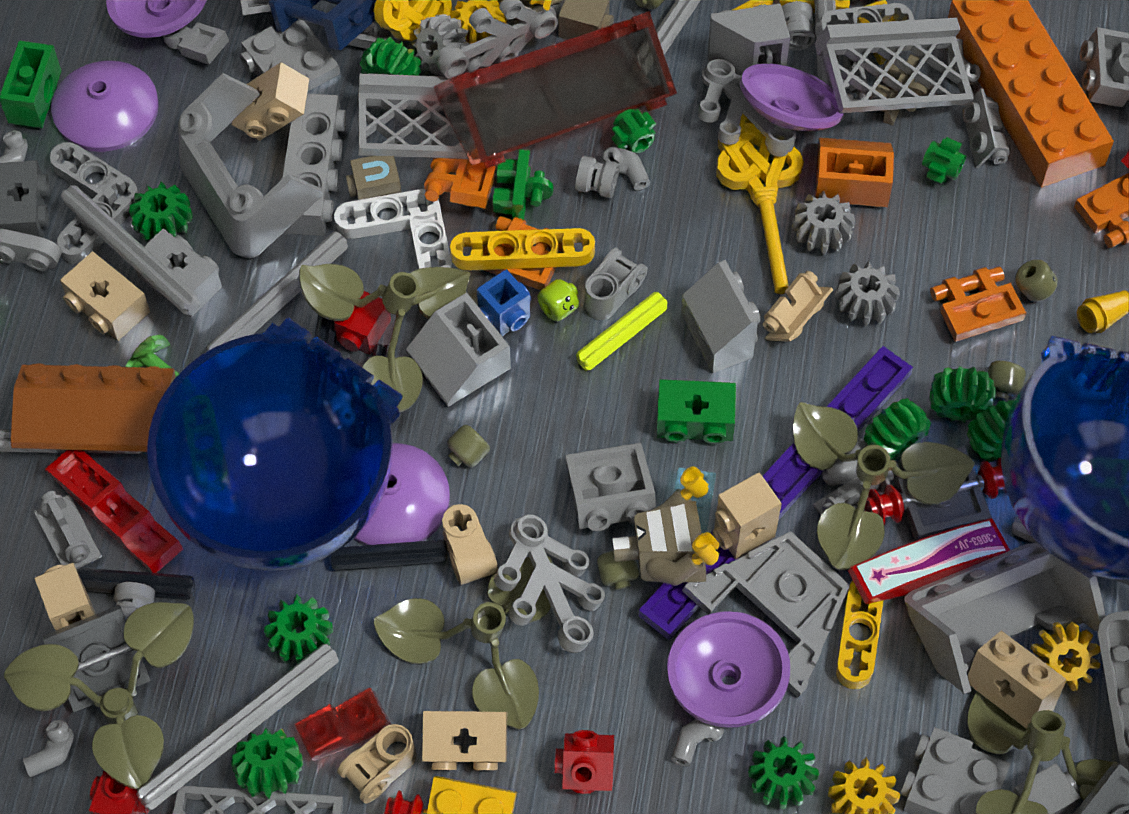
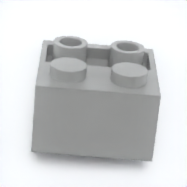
[707,3,790,76]
[681,260,761,374]
[406,292,511,407]

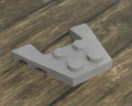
[682,531,850,698]

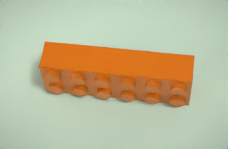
[948,0,1114,188]

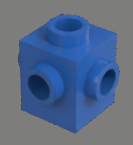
[476,269,531,336]

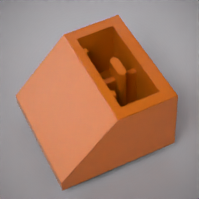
[815,138,894,207]

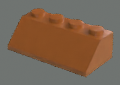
[11,363,178,452]

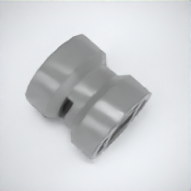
[782,1,816,51]
[575,155,620,198]
[114,582,155,620]

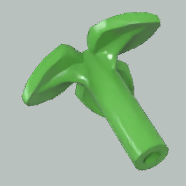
[125,335,189,393]

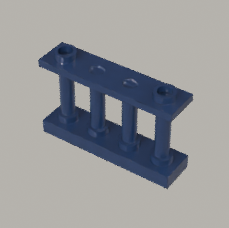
[269,0,376,51]

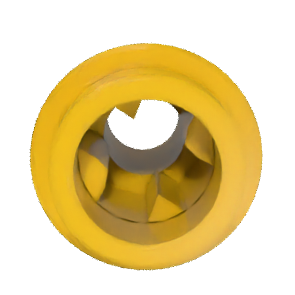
[1077,290,1129,333]

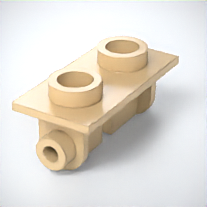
[763,271,833,342]

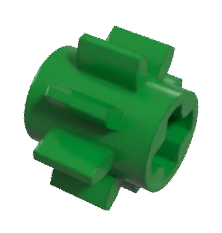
[611,109,656,154]
[922,137,967,184]

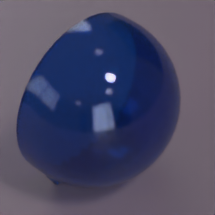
[147,318,403,571]
[1001,336,1129,580]

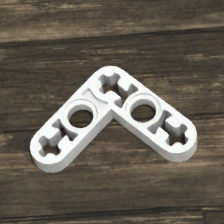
[334,189,452,269]

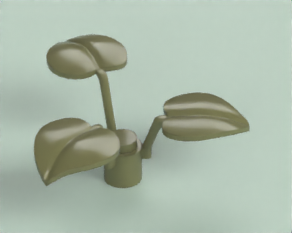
[299,264,470,412]
[793,402,975,570]
[374,556,552,730]
[4,602,194,790]
[967,691,1113,814]

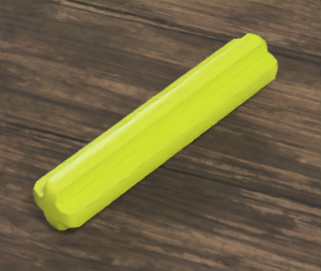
[576,292,668,371]

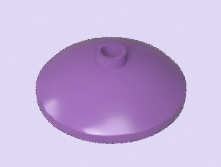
[106,0,207,38]
[51,61,159,152]
[740,64,844,131]
[333,443,450,545]
[667,611,790,728]

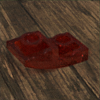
[295,688,392,761]

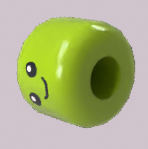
[537,279,579,322]

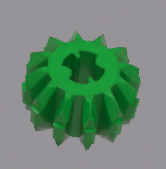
[359,37,422,76]
[129,181,193,242]
[929,366,996,423]
[863,398,931,461]
[966,400,1036,462]
[264,594,334,664]
[231,727,303,799]
[748,736,819,810]

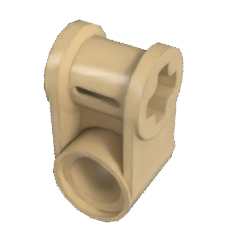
[442,504,498,585]
[337,724,417,804]

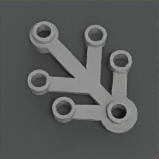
[436,0,558,79]
[698,59,796,157]
[494,515,605,653]

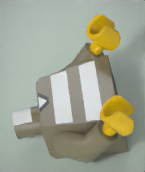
[612,466,719,586]

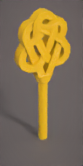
[374,0,452,41]
[716,113,804,294]

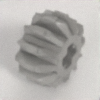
[411,14,470,76]
[792,191,855,255]
[835,261,900,327]

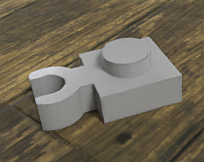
[163,22,229,65]

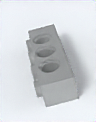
[282,93,346,236]

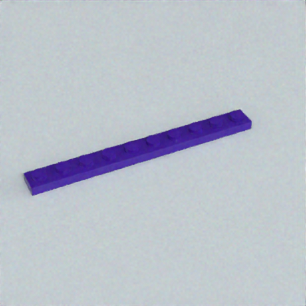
[639,346,913,640]

